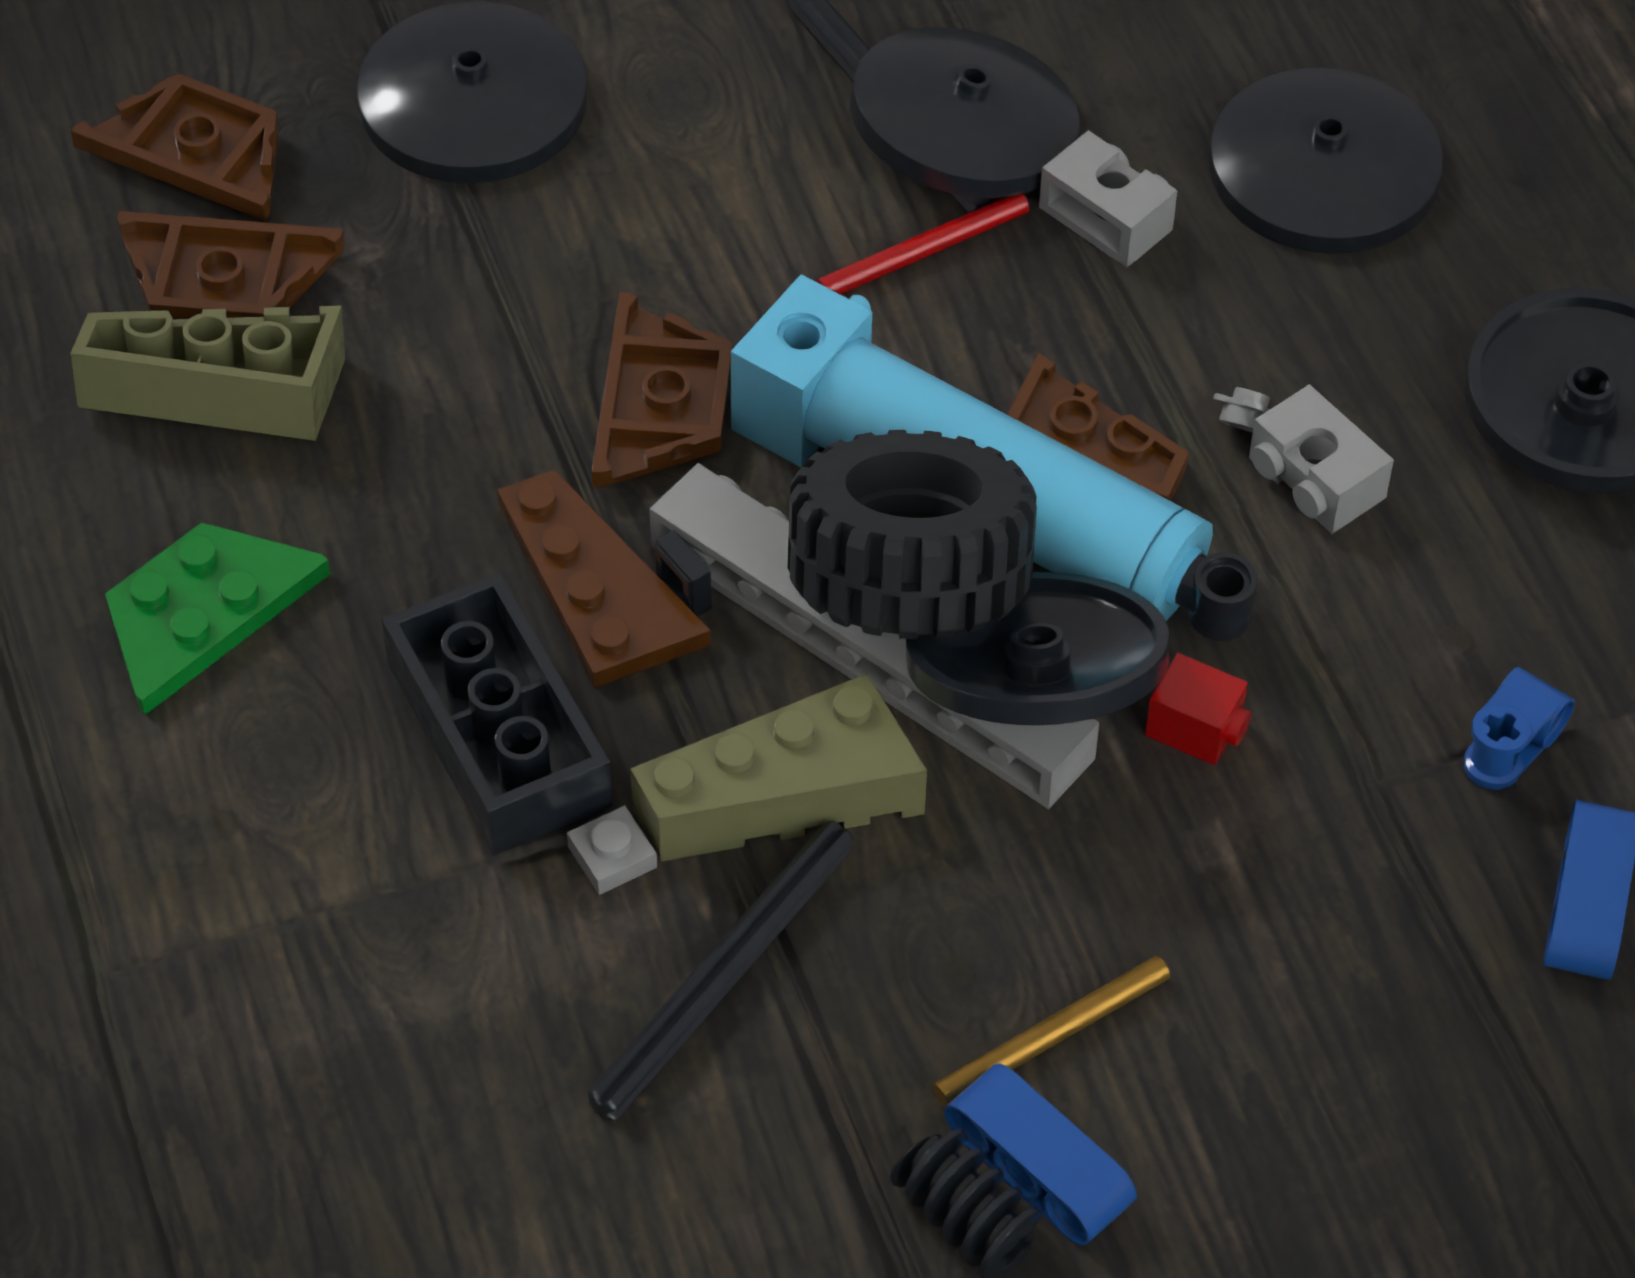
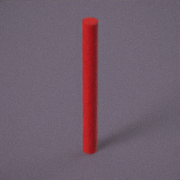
[816,194,1029,295]

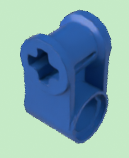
[1463,667,1575,790]

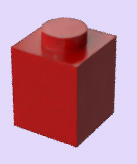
[1145,652,1252,766]

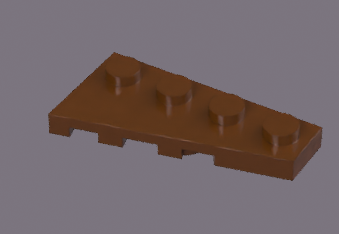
[497,470,711,688]

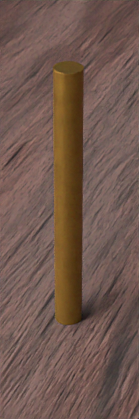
[932,955,1170,1108]

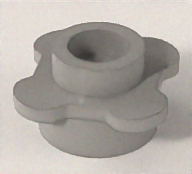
[1213,387,1270,433]

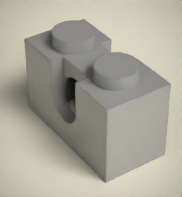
[1039,130,1177,268]
[1249,384,1394,534]

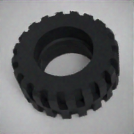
[787,430,1037,639]

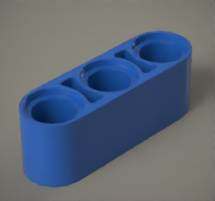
[1543,800,1635,981]
[943,1063,1137,1246]

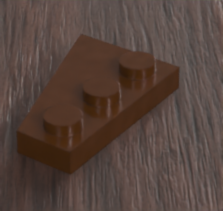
[1007,353,1189,501]

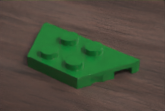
[105,522,330,715]

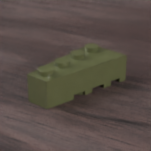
[70,306,345,441]
[630,674,927,862]

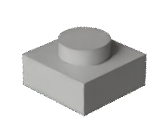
[567,806,657,895]

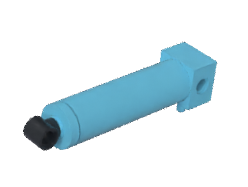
[731,274,1258,641]

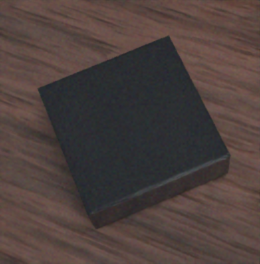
[655,530,712,617]

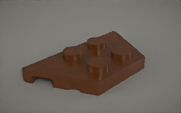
[71,73,279,221]
[117,211,345,319]
[591,292,733,488]

